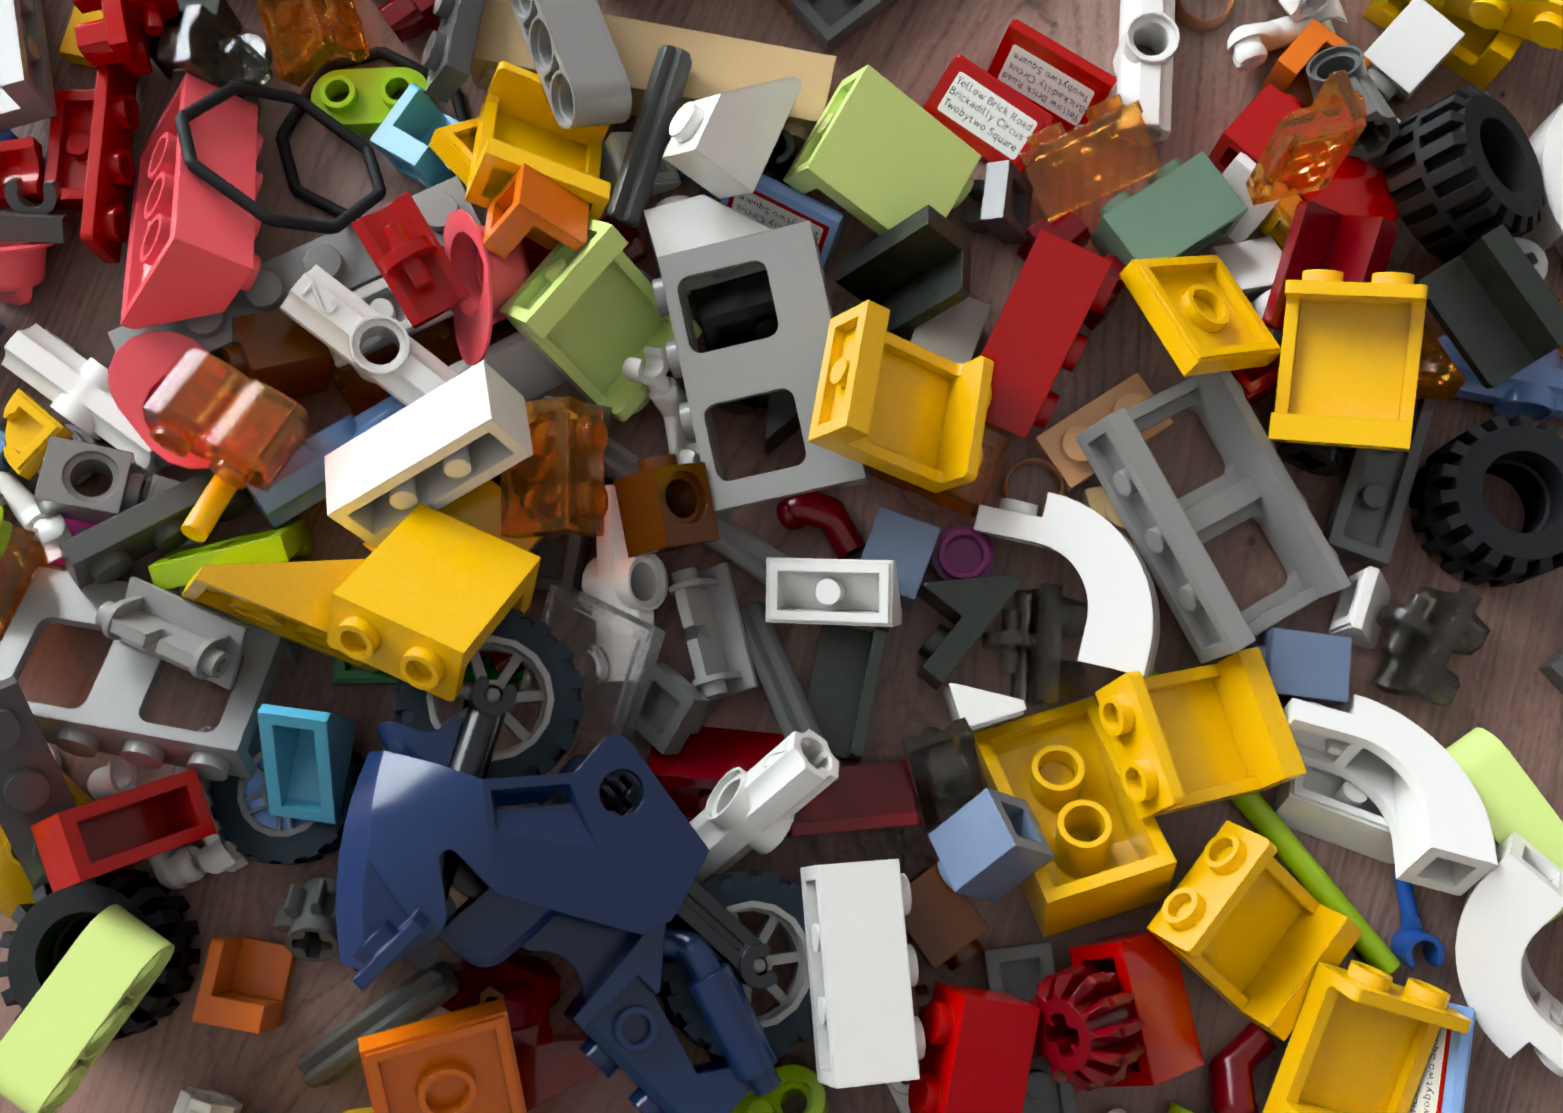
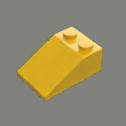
[181,559,379,673]
[973,696,1177,938]

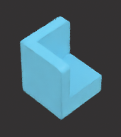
[370,84,459,188]

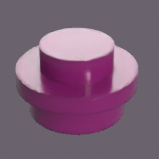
[931,524,995,581]

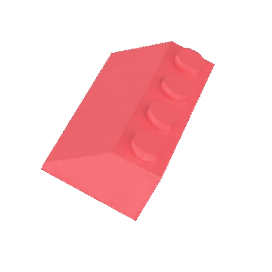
[120,73,264,330]

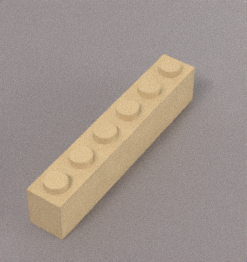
[470,0,837,151]

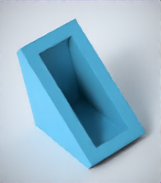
[257,703,358,824]

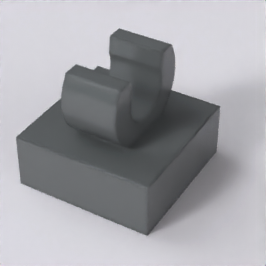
[961,160,1033,245]
[0,178,76,244]
[621,662,712,755]

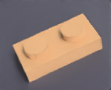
[1032,372,1173,494]

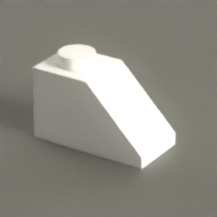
[662,76,803,199]
[643,194,771,295]

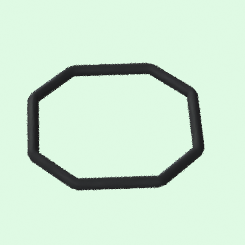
[276,47,469,221]
[175,81,386,234]

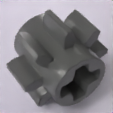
[273,877,339,962]

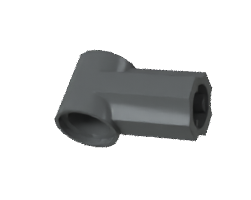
[1306,45,1399,162]

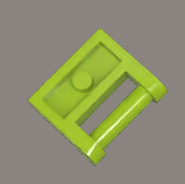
[148,518,313,594]

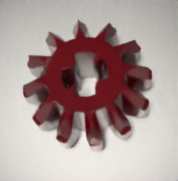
[1028,965,1147,1092]

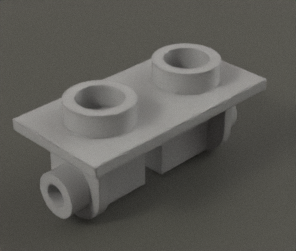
[669,562,759,702]
[95,576,249,690]

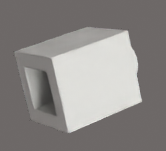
[1363,0,1465,103]

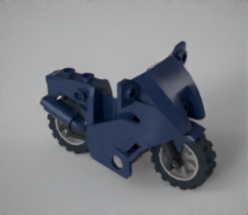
[336,609,814,1113]

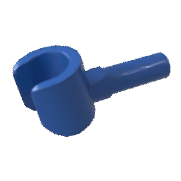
[1390,874,1445,970]

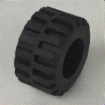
[1382,86,1545,263]
[1409,415,1563,587]
[0,869,201,1041]

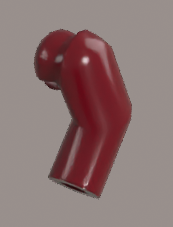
[776,491,866,559]
[1208,1022,1276,1113]

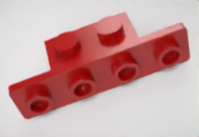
[42,17,142,264]

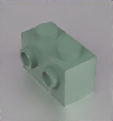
[1090,151,1248,297]

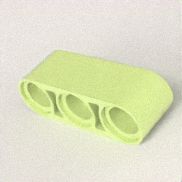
[1446,727,1563,925]
[0,903,175,1113]

